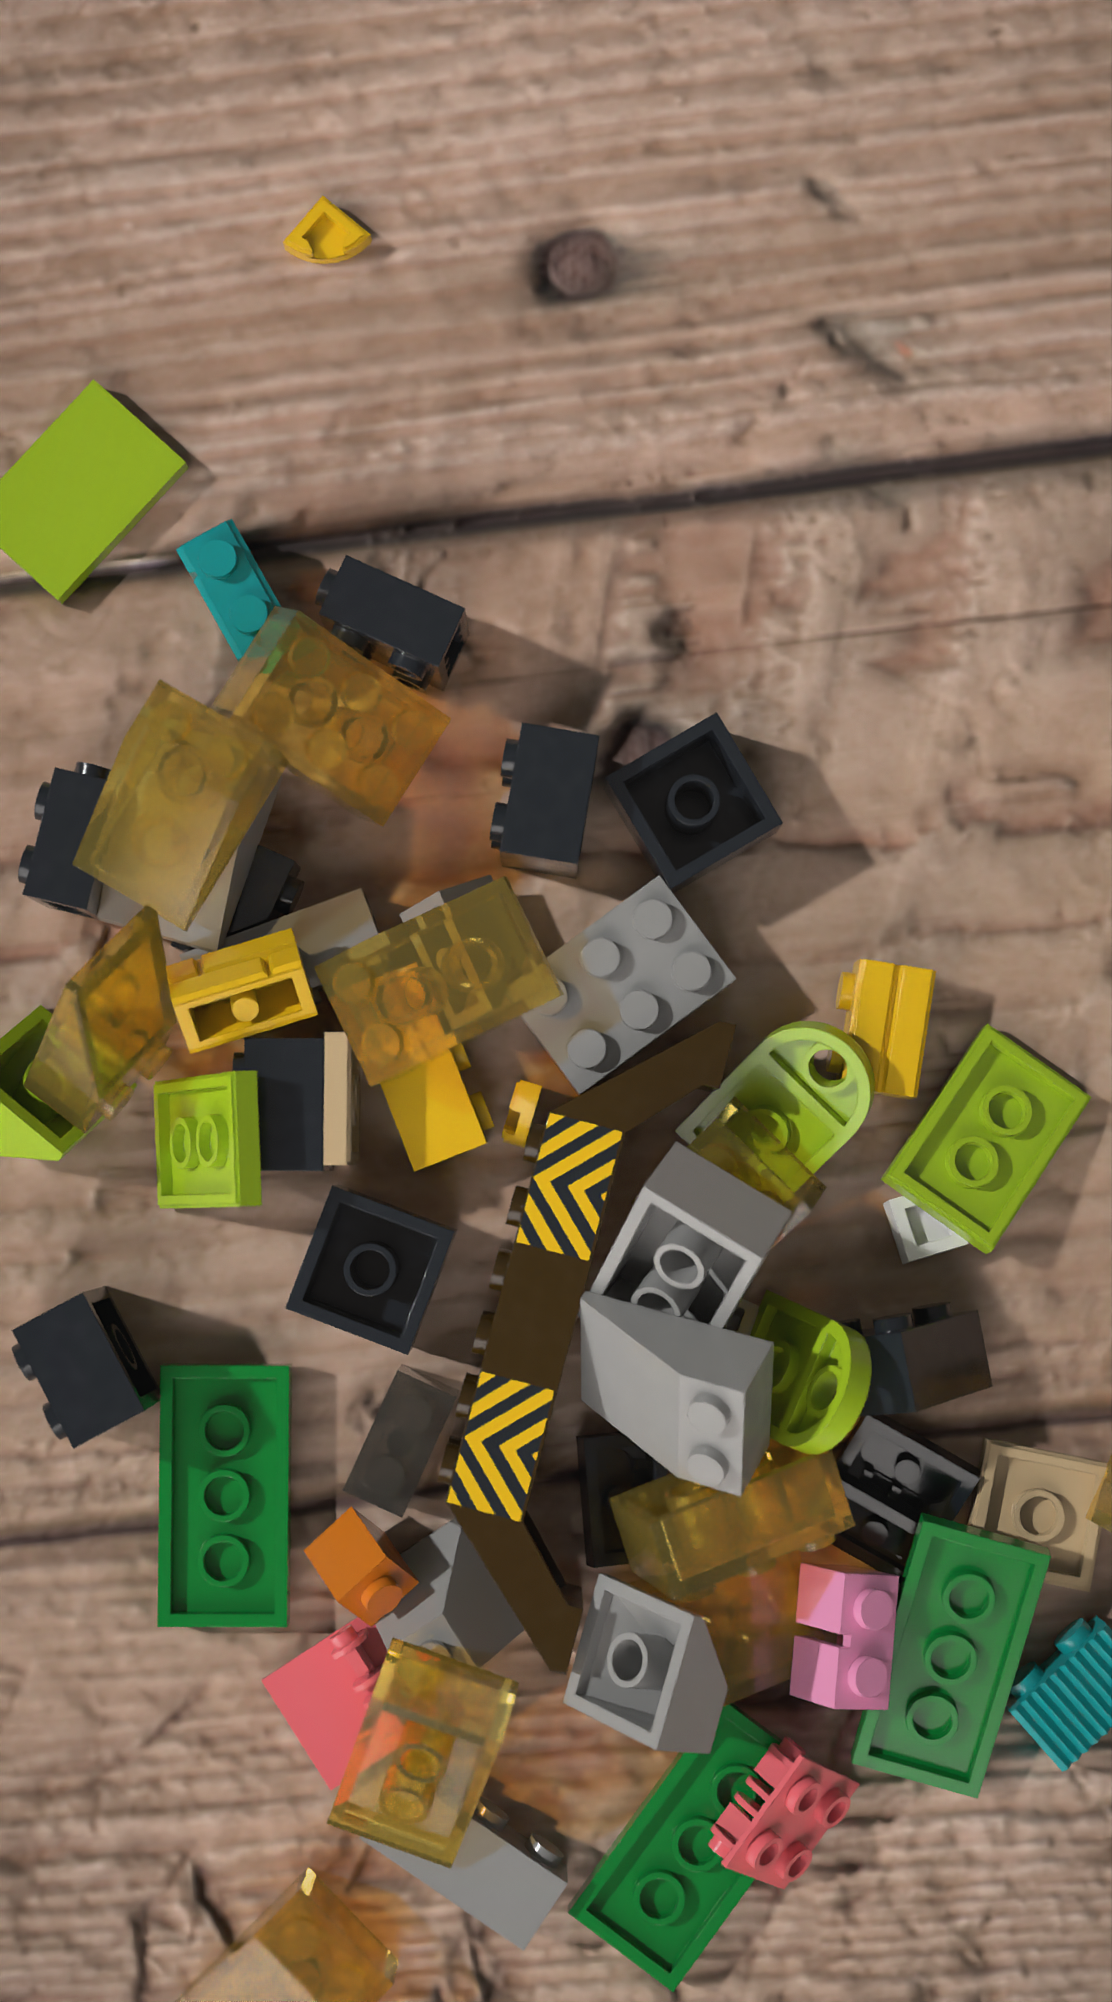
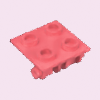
[261,1617,440,1790]
[708,1736,860,1890]

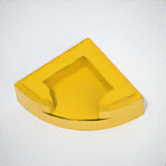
[283,196,372,264]
[501,1080,542,1148]

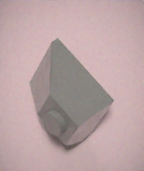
[375,1518,524,1706]
[563,1573,728,1754]

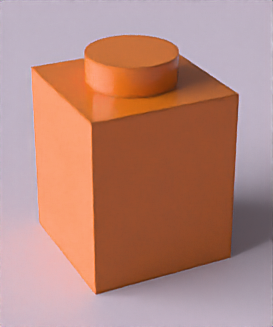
[303,1506,419,1627]

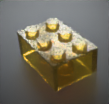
[206,606,451,827]
[609,1438,855,1602]

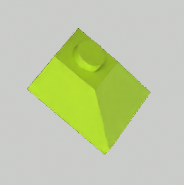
[0,1005,137,1161]

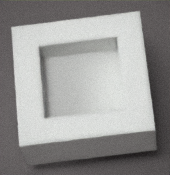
[883,1196,969,1264]

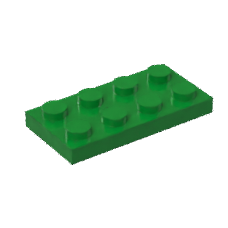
[157,1363,292,1627]
[850,1512,1051,1799]
[568,1698,782,1992]

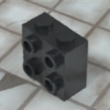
[315,555,469,693]
[18,762,123,920]

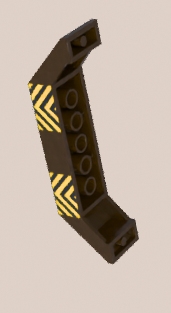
[437,1021,736,1675]

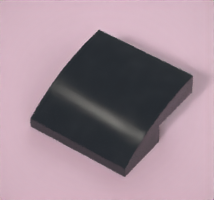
[802,1415,980,1583]
[576,1432,724,1568]

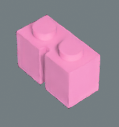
[789,1563,899,1710]

